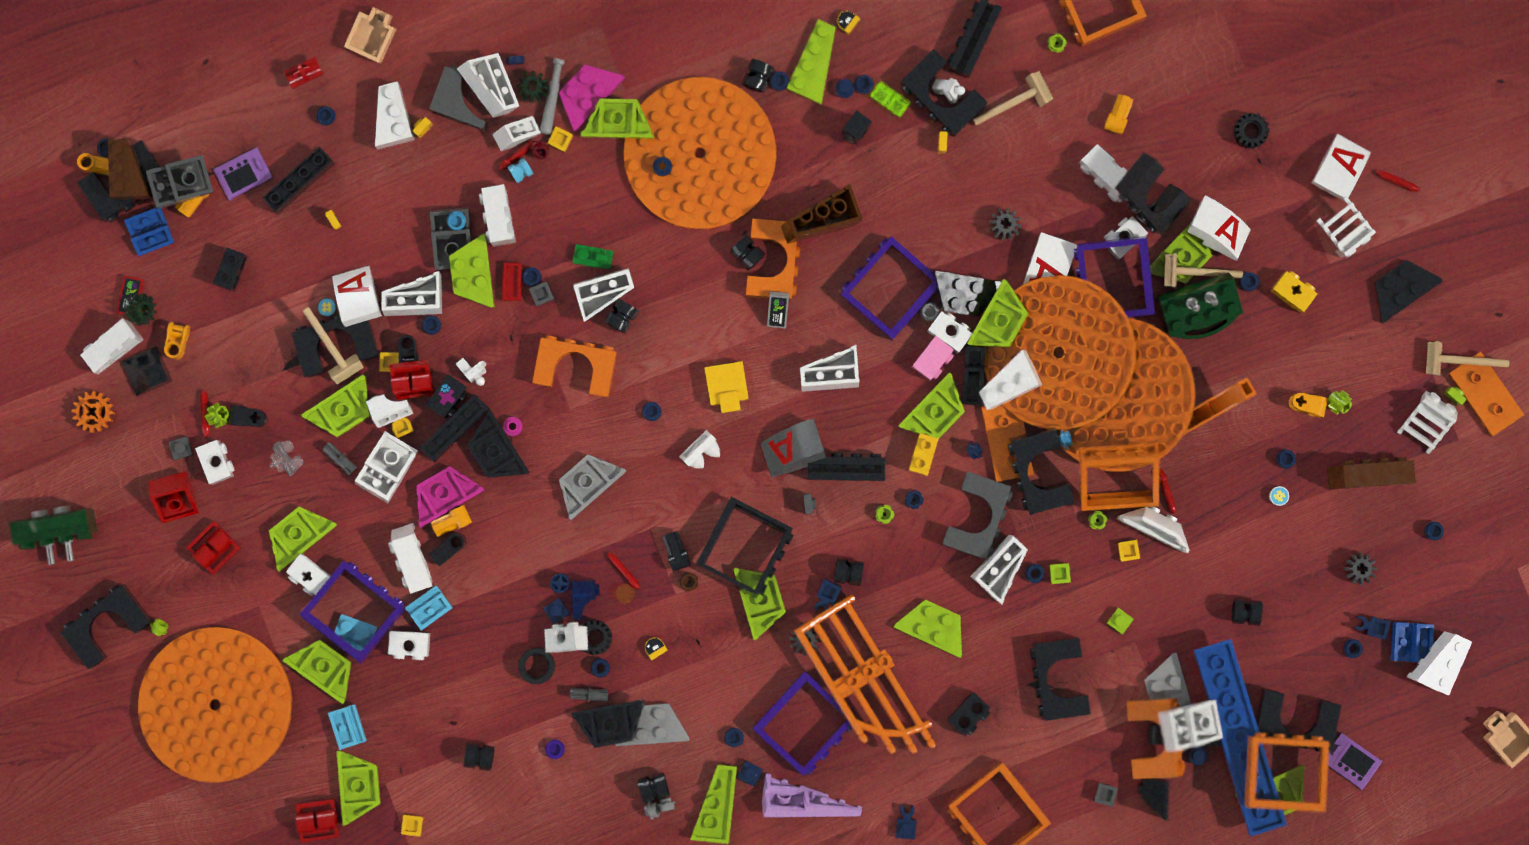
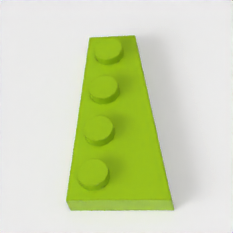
[787,19,836,105]
[690,764,737,844]

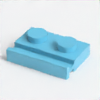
[405,585,453,631]
[335,614,378,651]
[328,704,367,750]

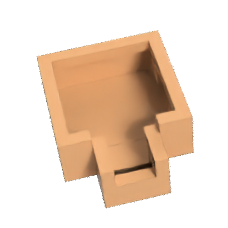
[344,7,396,63]
[1482,711,1529,768]

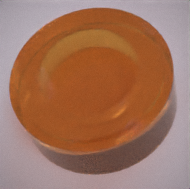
[615,584,635,603]

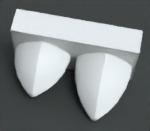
[679,430,720,468]

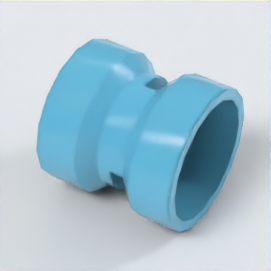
[508,158,534,184]

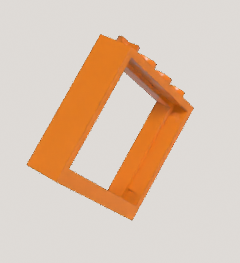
[1058,0,1147,47]
[1079,443,1159,511]
[1244,733,1329,812]
[948,762,1051,845]

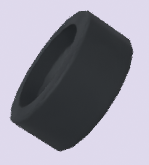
[518,648,555,684]

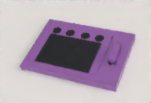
[213,147,273,201]
[1328,733,1383,790]

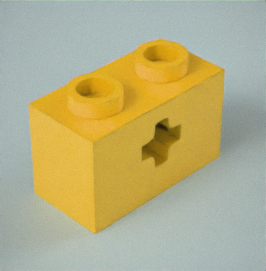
[1270,271,1318,313]
[908,433,938,476]

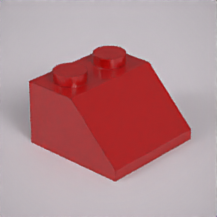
[148,471,199,523]

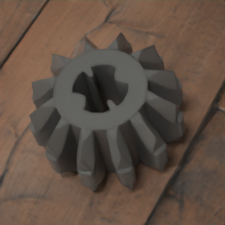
[989,208,1022,241]
[1344,552,1378,585]
[789,625,821,656]

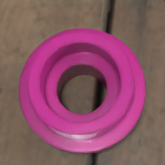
[503,417,523,436]

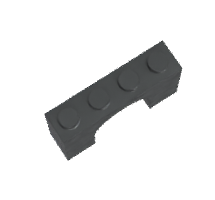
[941,472,1013,560]

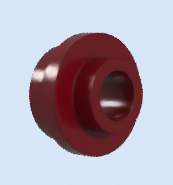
[530,141,550,159]

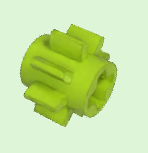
[1328,390,1352,415]
[205,403,229,428]

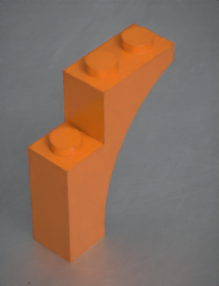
[1184,378,1257,435]

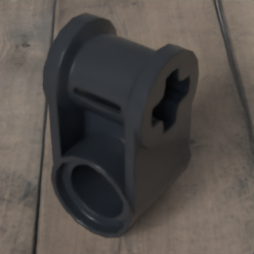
[398,335,420,363]
[228,405,267,427]

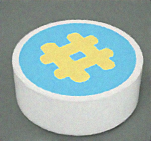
[1269,486,1289,506]

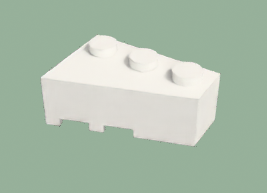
[1079,144,1128,203]
[479,184,516,247]
[979,350,1042,410]
[389,523,432,594]

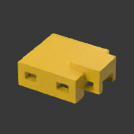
[705,361,749,414]

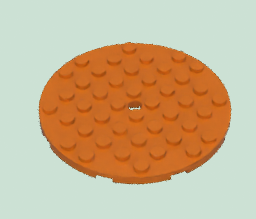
[624,77,776,229]
[984,276,1136,430]
[1054,318,1195,472]
[138,627,292,782]

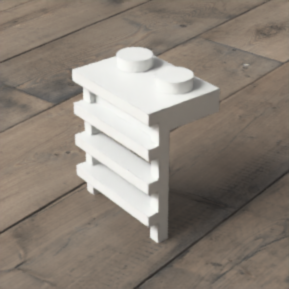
[1316,196,1376,257]
[1397,391,1458,454]

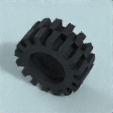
[1233,113,1270,149]
[582,620,612,655]

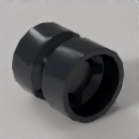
[741,59,774,93]
[730,235,766,271]
[604,298,639,334]
[834,558,864,586]
[1231,599,1263,626]
[463,743,495,771]
[637,772,670,803]

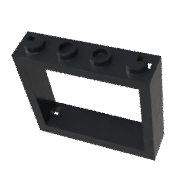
[695,497,794,599]

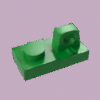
[573,244,614,270]

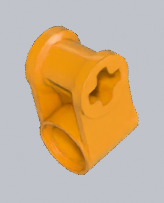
[164,322,190,360]
[1289,393,1328,418]

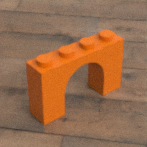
[746,219,800,300]
[532,335,617,398]
[1126,698,1185,779]

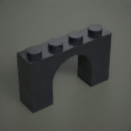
[901,49,988,137]
[77,140,161,223]
[1115,152,1191,235]
[291,315,380,378]
[1007,428,1074,515]
[60,585,153,669]
[1029,637,1091,721]
[1256,689,1341,752]

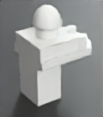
[932,78,965,104]
[456,358,487,386]

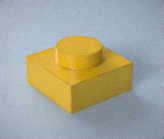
[413,117,433,138]

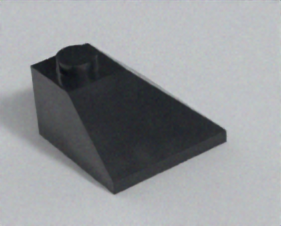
[122,346,172,397]
[1137,778,1169,820]

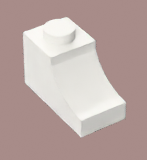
[493,116,541,151]
[366,394,413,428]

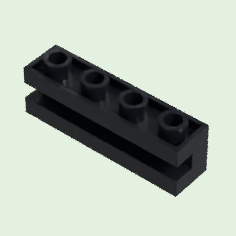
[947,0,1002,79]
[262,146,335,215]
[419,394,490,462]
[808,453,885,481]

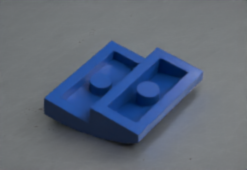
[124,207,174,256]
[1390,622,1434,662]

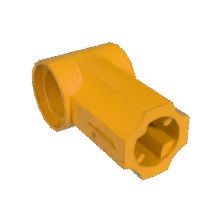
[1104,94,1133,135]
[77,153,109,176]
[175,194,209,218]
[431,505,472,537]

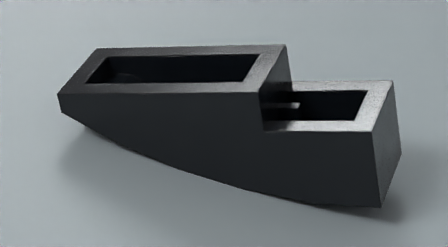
[962,343,985,406]

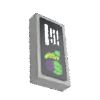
[767,291,789,328]

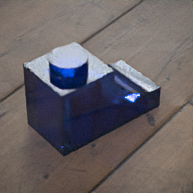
[572,580,600,620]

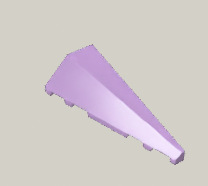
[762,773,862,817]

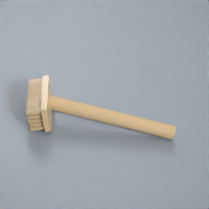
[973,71,1054,125]
[1164,253,1243,288]
[302,307,364,385]
[1426,341,1509,376]

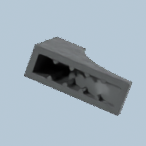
[429,65,487,131]

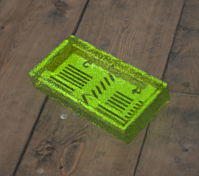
[869,80,911,118]

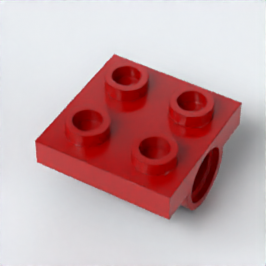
[389,360,434,400]
[186,521,241,575]
[295,799,340,843]

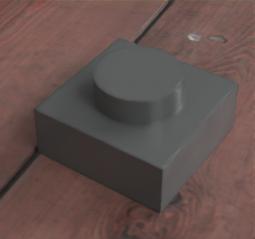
[529,281,555,307]
[169,436,194,461]
[803,494,816,514]
[1094,783,1118,807]

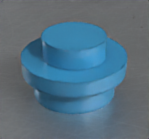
[447,211,466,230]
[1058,430,1073,449]

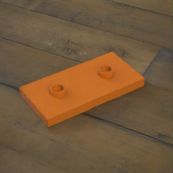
[1448,352,1524,437]
[981,405,1034,482]

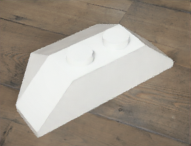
[1117,507,1189,554]

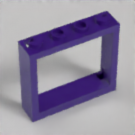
[840,236,937,340]
[1074,236,1155,317]
[299,561,405,664]
[753,671,852,776]

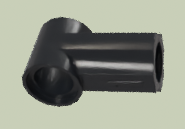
[662,531,691,572]
[429,533,467,567]

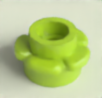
[1048,34,1066,53]
[875,505,894,524]
[1088,511,1107,530]
[150,619,169,636]

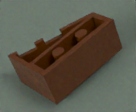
[108,139,152,200]

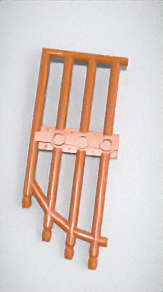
[793,594,936,754]

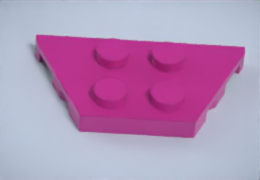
[559,65,625,132]
[416,466,485,528]

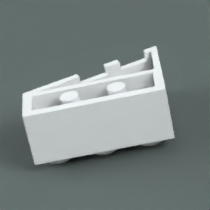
[457,53,519,118]
[375,82,414,150]
[573,268,634,322]
[382,271,442,316]
[81,318,144,374]
[800,345,859,391]
[970,534,1028,605]
[1407,631,1472,695]

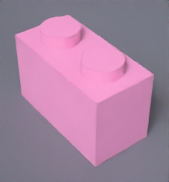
[912,336,954,381]

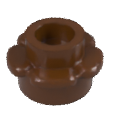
[680,572,698,591]

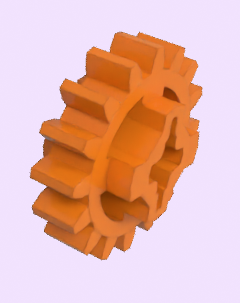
[72,391,115,433]

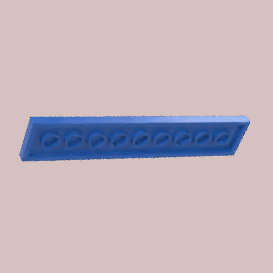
[1193,639,1287,836]

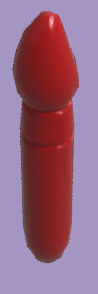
[498,140,537,170]
[1376,170,1420,192]
[200,390,210,437]
[1159,468,1176,514]
[607,552,640,589]

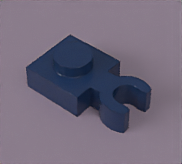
[814,579,842,611]
[1354,616,1391,640]
[896,805,916,839]

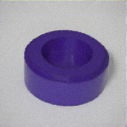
[545,739,565,759]

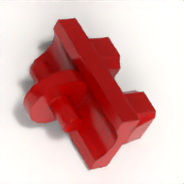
[284,57,324,89]

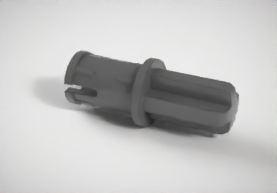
[323,442,357,476]
[569,687,608,702]

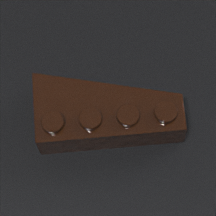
[781,184,863,244]
[1327,457,1416,490]

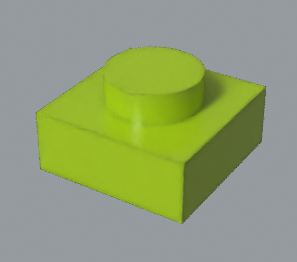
[1443,387,1467,406]
[1049,563,1071,584]
[1107,608,1134,635]

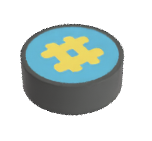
[317,298,337,317]

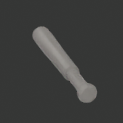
[540,58,565,134]

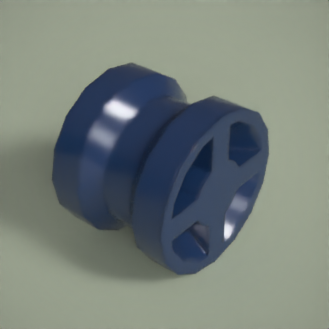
[550,574,570,593]

